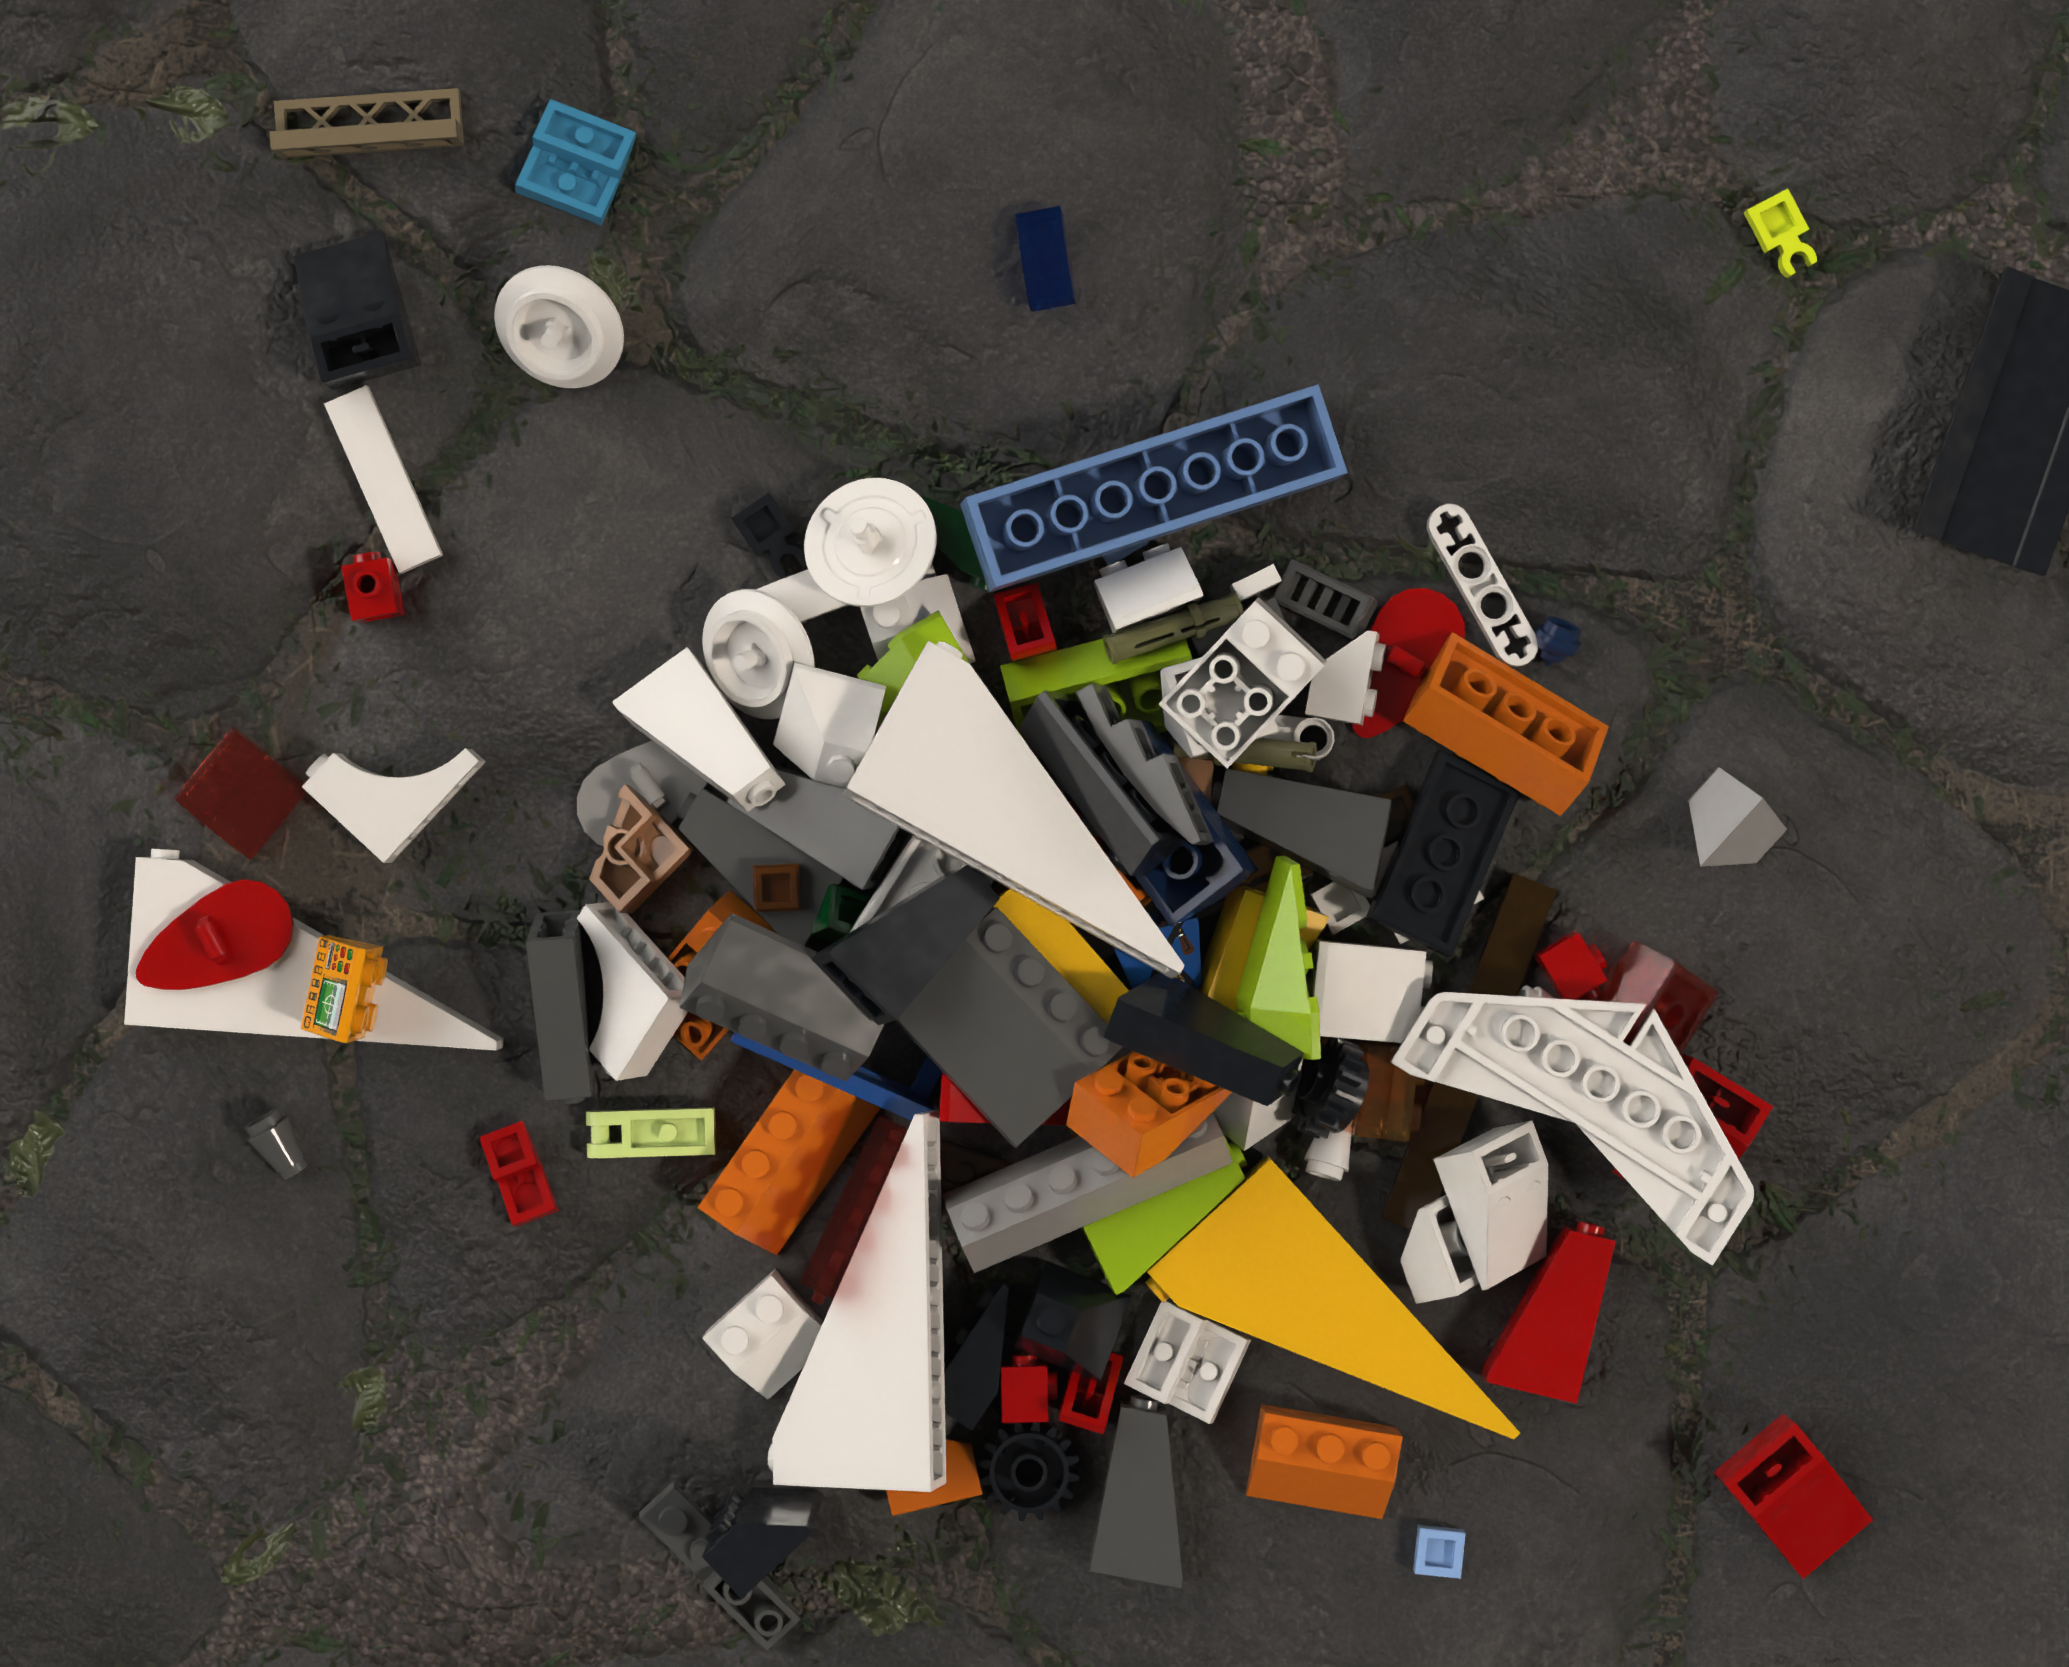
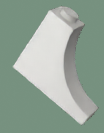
[302,748,486,863]
[577,902,688,1081]

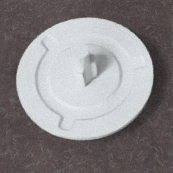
[494,265,624,388]
[804,478,937,607]
[702,589,815,719]

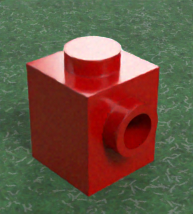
[341,552,405,623]
[1533,931,1608,1000]
[1001,1352,1057,1423]

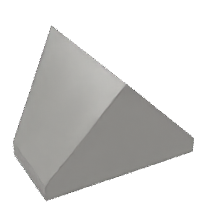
[1687,767,1787,867]

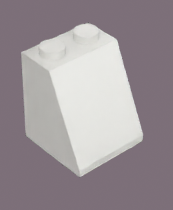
[1307,939,1433,1043]

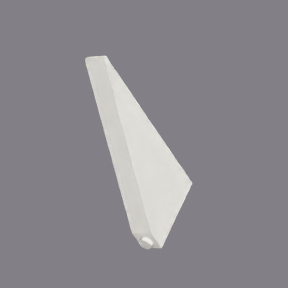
[842,641,1185,979]
[124,849,504,1051]
[768,1110,947,1492]

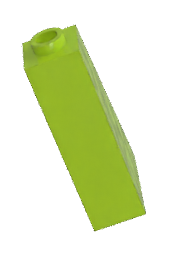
[1081,1136,1247,1295]

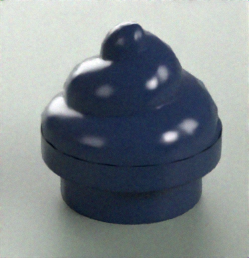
[1535,616,1581,666]

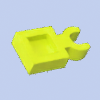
[1744,189,1817,278]

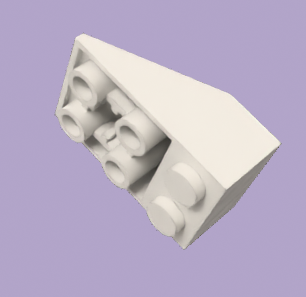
[1159,598,1327,769]
[1433,1120,1548,1290]

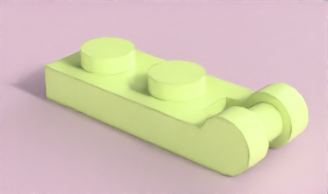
[586,1107,717,1158]

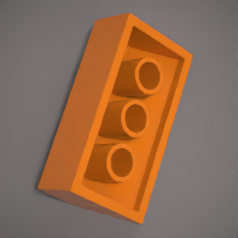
[1403,632,1609,816]
[697,1069,881,1255]

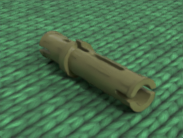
[1103,592,1244,664]
[1174,738,1317,772]

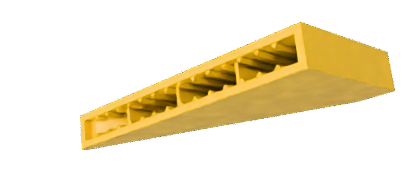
[1145,1155,1521,1439]

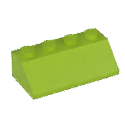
[1000,639,1192,742]

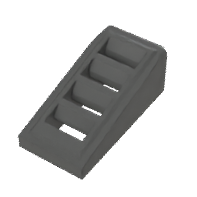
[1273,559,1378,640]

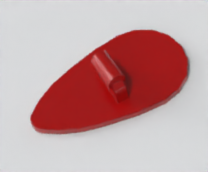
[1352,588,1465,738]
[135,879,294,990]

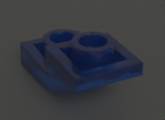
[1015,206,1076,312]

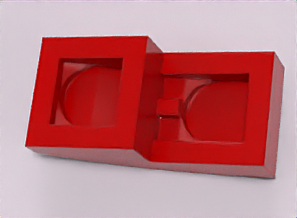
[479,1121,559,1227]

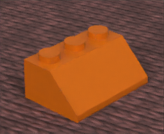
[1246,1404,1403,1519]

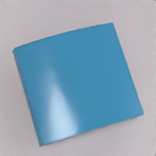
[515,99,636,226]

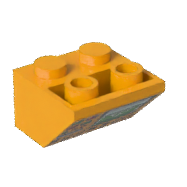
[300,935,388,1043]

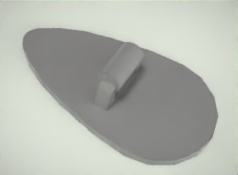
[577,741,708,847]

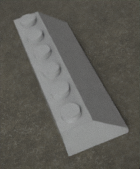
[942,1112,1233,1273]

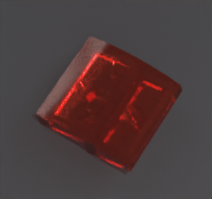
[174,726,307,860]

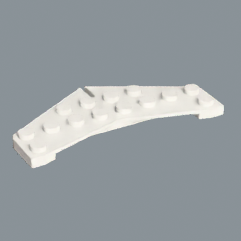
[1390,992,1754,1266]

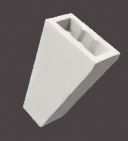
[612,647,786,812]

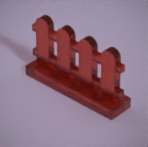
[800,1114,908,1305]

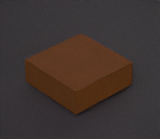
[752,863,802,912]

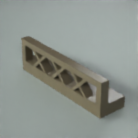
[269,88,464,159]

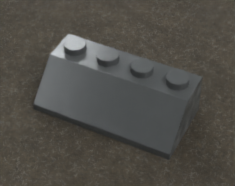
[679,913,884,1081]

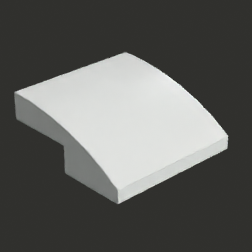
[1124,1301,1251,1424]

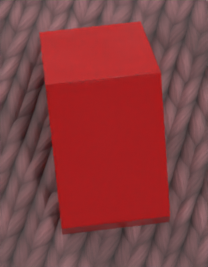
[993,582,1057,663]
[1058,1353,1123,1434]

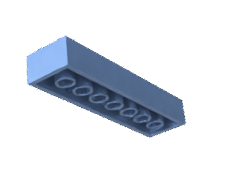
[960,384,1348,593]

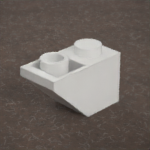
[1305,631,1386,726]

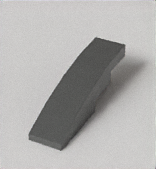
[1076,684,1214,845]

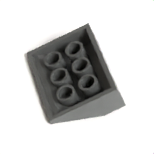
[895,907,1123,1148]

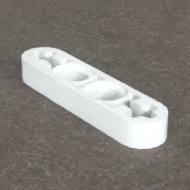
[1427,504,1538,667]

